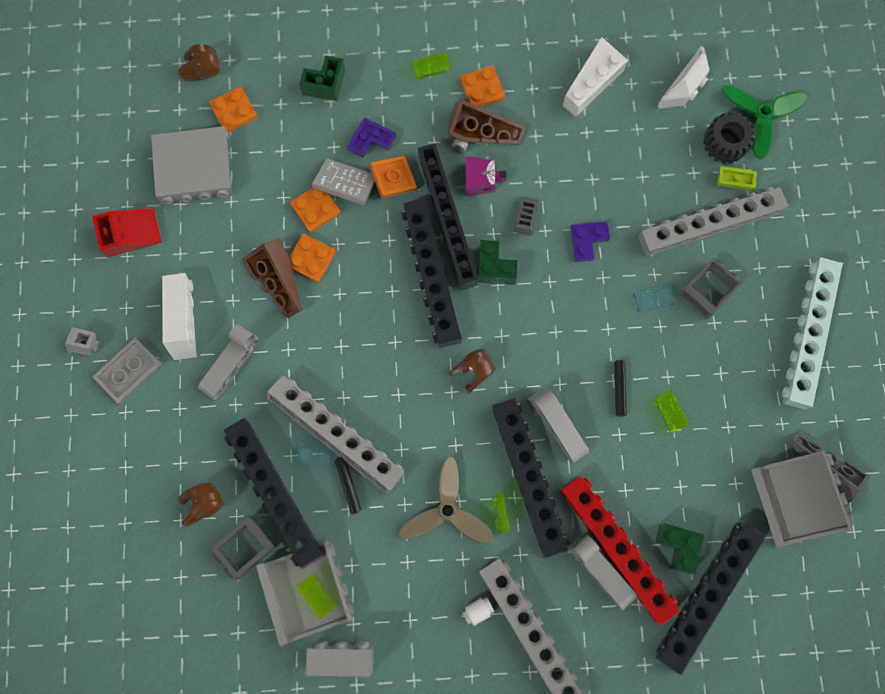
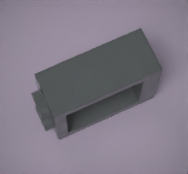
[679,258,742,319]
[211,515,277,580]

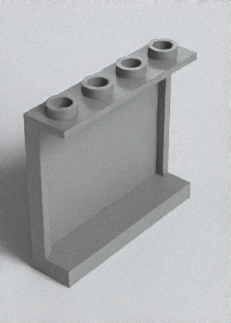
[151,126,234,205]
[751,450,855,548]
[256,541,355,646]

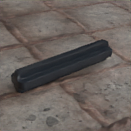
[614,360,627,417]
[335,457,362,514]

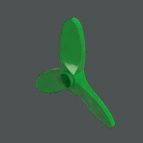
[721,85,807,160]

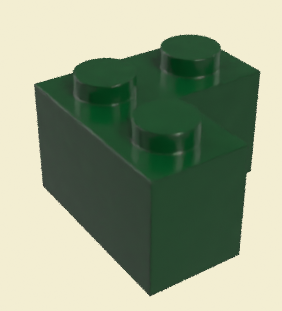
[299,55,345,102]
[478,240,518,285]
[655,523,705,575]

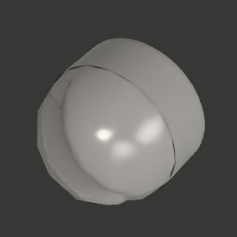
[452,138,468,153]

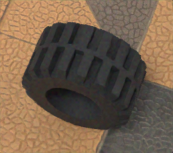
[703,112,755,164]

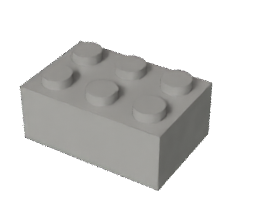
[306,641,374,677]

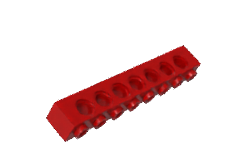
[560,476,680,626]

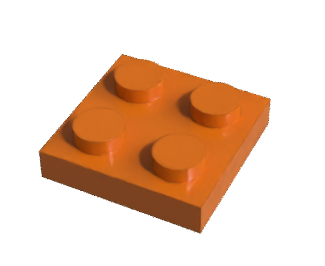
[460,65,506,108]
[209,86,258,133]
[370,155,417,198]
[290,188,341,234]
[289,234,336,283]

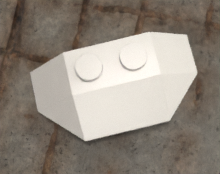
[658,46,709,109]

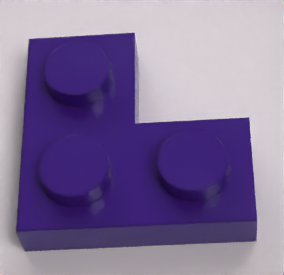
[347,117,397,158]
[570,221,610,262]

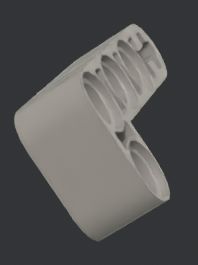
[198,324,259,400]
[527,388,589,464]
[569,535,638,611]

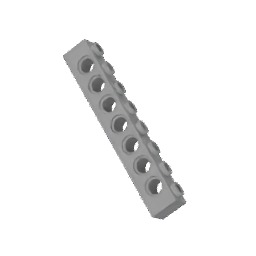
[638,187,789,257]
[267,376,405,495]
[478,558,586,694]

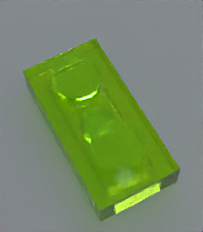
[412,52,451,80]
[653,390,689,434]
[491,492,510,534]
[296,573,337,620]

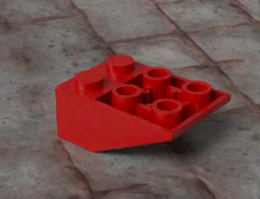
[92,208,162,258]

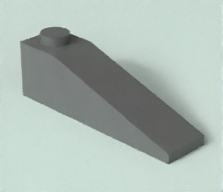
[790,433,870,507]

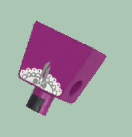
[465,156,507,196]

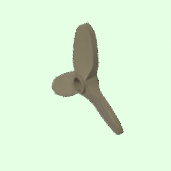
[399,457,494,543]

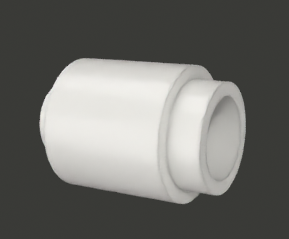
[463,597,494,626]

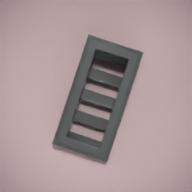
[513,197,539,235]

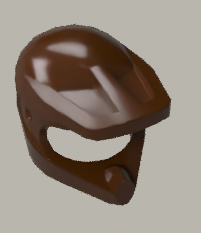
[178,44,220,82]
[449,349,496,394]
[178,483,224,527]

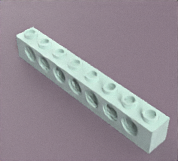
[782,257,843,410]

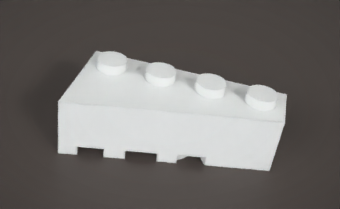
[563,37,628,117]
[162,273,197,360]

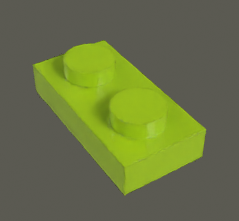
[717,166,757,191]

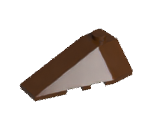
[447,99,526,145]
[242,238,302,318]

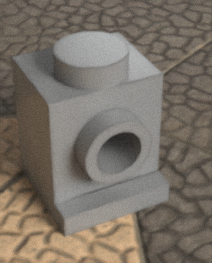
[65,327,99,356]

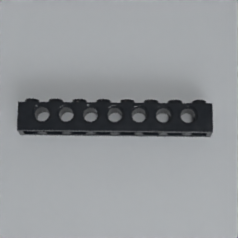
[418,143,479,291]
[401,198,462,348]
[492,398,570,558]
[224,418,325,569]
[655,522,766,675]

